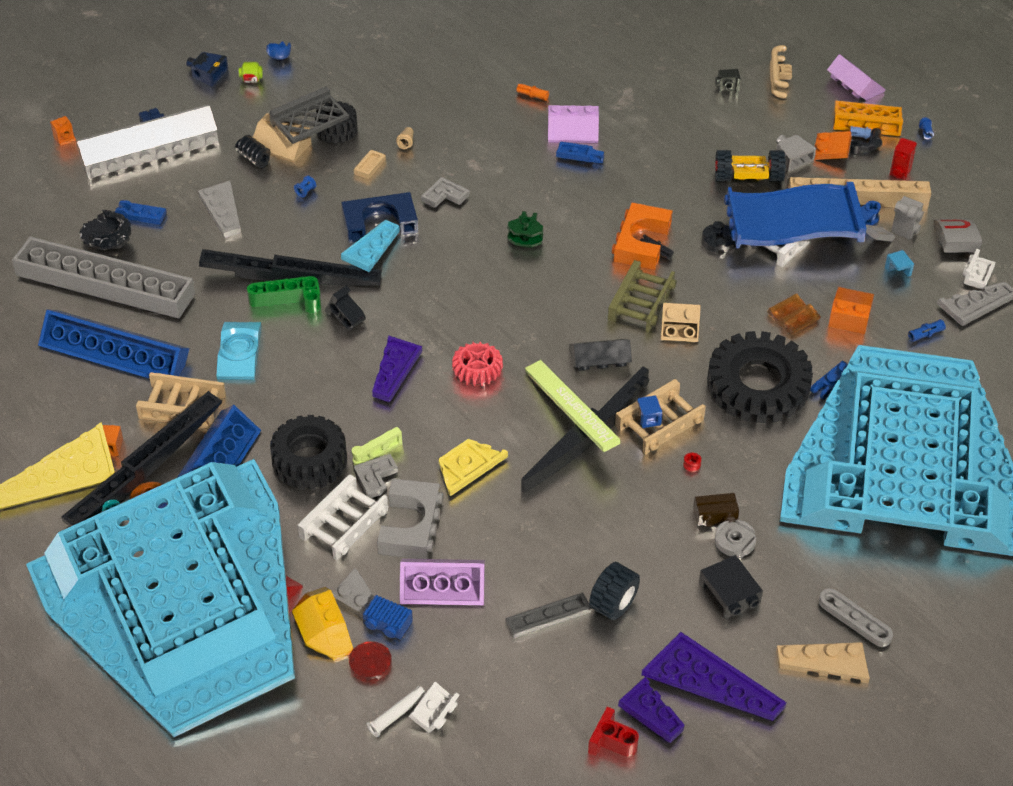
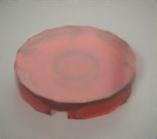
[349,642,392,681]

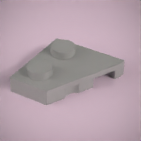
[332,568,374,618]

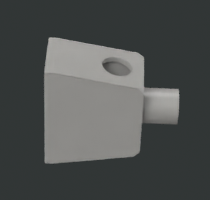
[776,135,816,172]

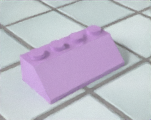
[400,559,485,605]

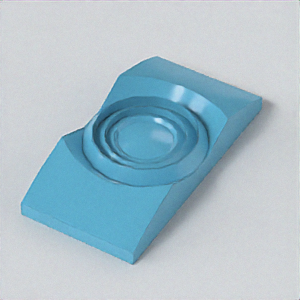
[216,322,262,380]

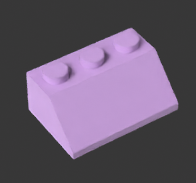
[827,54,886,100]
[548,105,599,143]

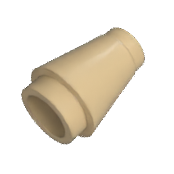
[396,127,414,149]

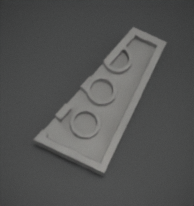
[937,282,1013,326]

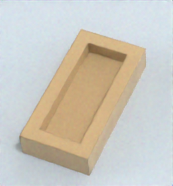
[354,150,386,180]

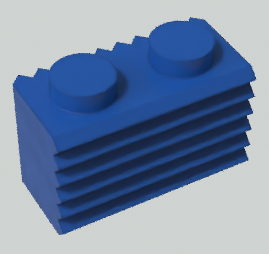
[363,595,413,639]

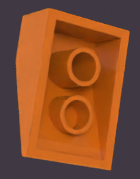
[828,287,874,334]

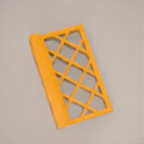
[833,101,903,136]

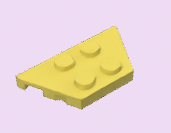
[438,439,508,496]

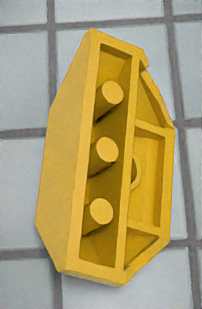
[292,587,354,660]

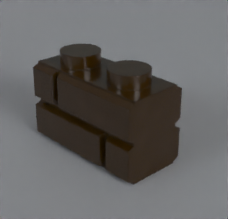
[693,493,739,527]

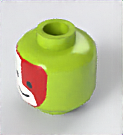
[239,62,263,83]

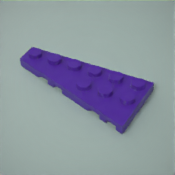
[641,632,787,721]

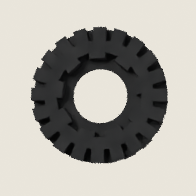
[707,331,813,423]

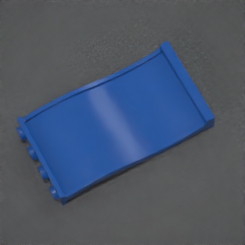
[724,182,866,248]

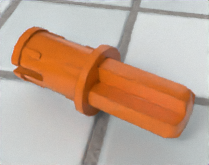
[516,84,549,101]

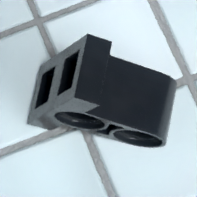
[325,285,366,330]

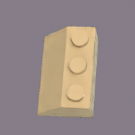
[253,113,311,163]

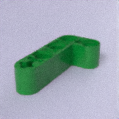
[247,276,321,314]

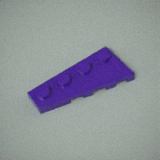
[372,335,422,402]

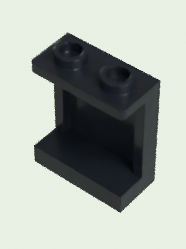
[699,555,763,618]

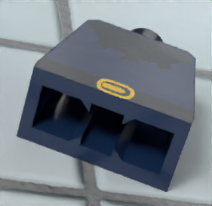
[186,52,228,87]

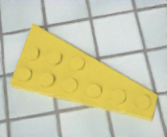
[0,422,115,510]

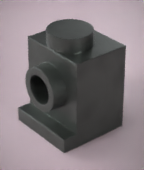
[715,69,741,92]

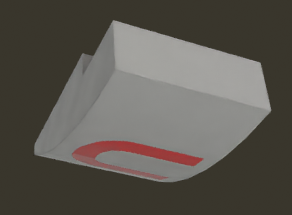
[934,218,982,253]

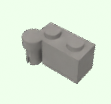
[891,196,924,240]

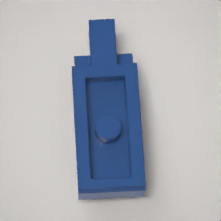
[556,141,604,163]

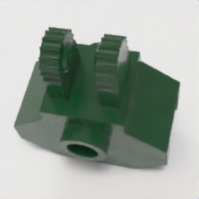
[507,211,544,247]

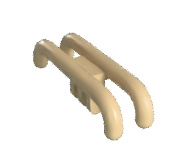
[770,45,792,99]

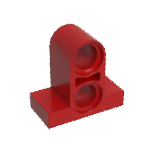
[588,706,639,757]

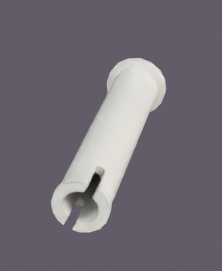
[367,686,426,737]

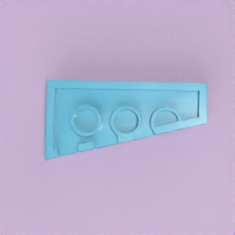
[341,220,400,272]

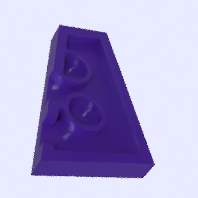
[618,677,685,743]

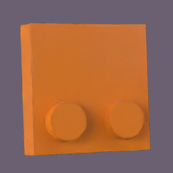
[814,131,852,160]

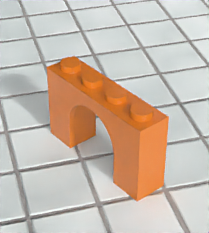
[612,203,673,270]

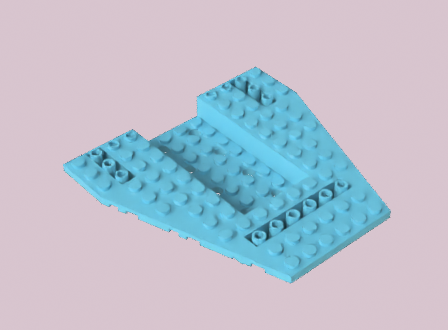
[780,345,1013,556]
[26,459,295,737]

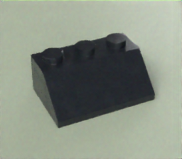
[569,339,632,370]

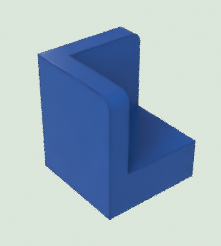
[638,395,662,428]

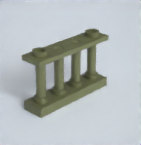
[608,260,677,332]

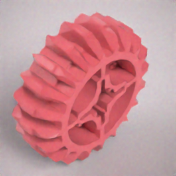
[452,341,503,387]

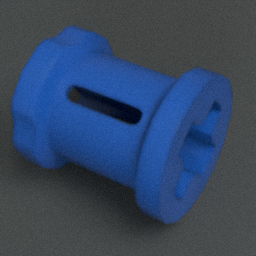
[294,175,316,198]

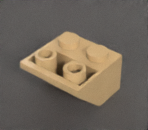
[661,303,701,342]

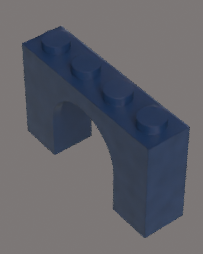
[341,192,418,243]

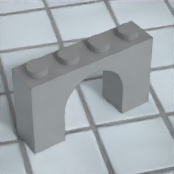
[377,478,443,559]

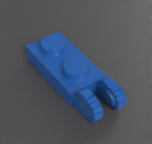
[115,200,167,225]
[810,360,848,400]

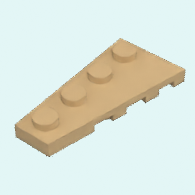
[776,642,870,683]

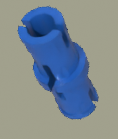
[908,319,946,342]

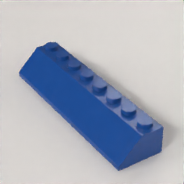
[38,309,190,379]
[158,405,261,539]

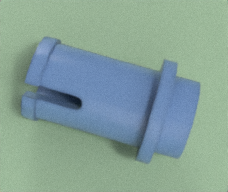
[850,126,871,140]

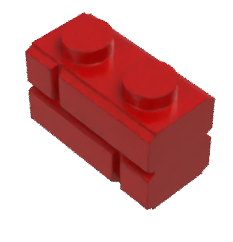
[890,138,917,180]

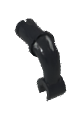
[850,128,882,154]

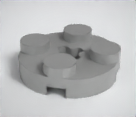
[715,520,756,559]

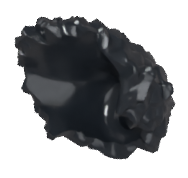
[79,210,132,251]

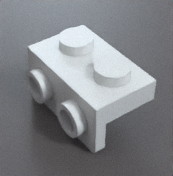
[962,249,996,290]
[409,682,459,733]

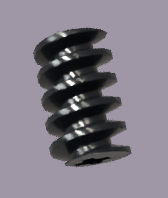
[234,135,271,168]

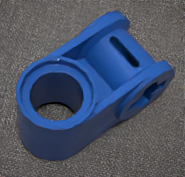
[861,201,881,225]

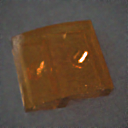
[767,293,821,335]

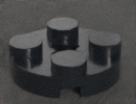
[702,221,736,253]

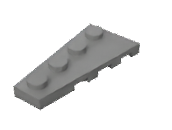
[198,181,241,238]

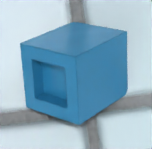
[885,250,914,277]

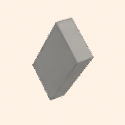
[866,225,895,242]

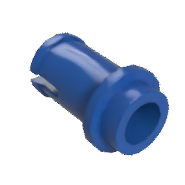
[919,118,934,139]

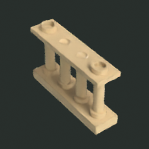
[136,372,226,429]
[615,379,706,454]

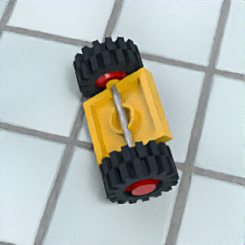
[715,150,786,181]

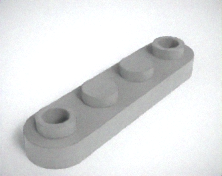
[819,589,893,647]

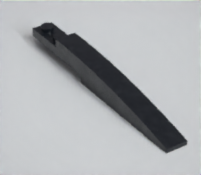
[199,249,382,286]
[521,366,650,493]
[61,391,222,527]

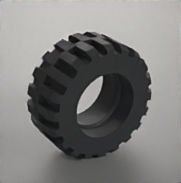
[270,415,347,490]

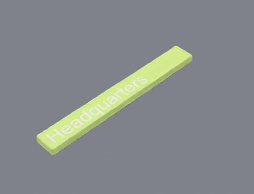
[525,360,621,452]

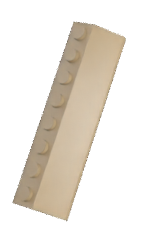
[787,177,931,209]

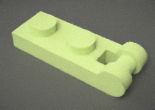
[352,427,402,466]

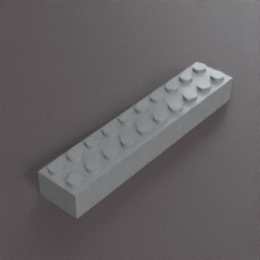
[12,237,195,318]

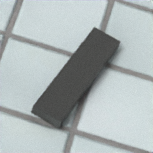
[505,592,592,639]

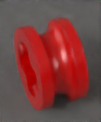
[683,452,702,472]

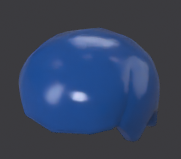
[266,41,291,61]

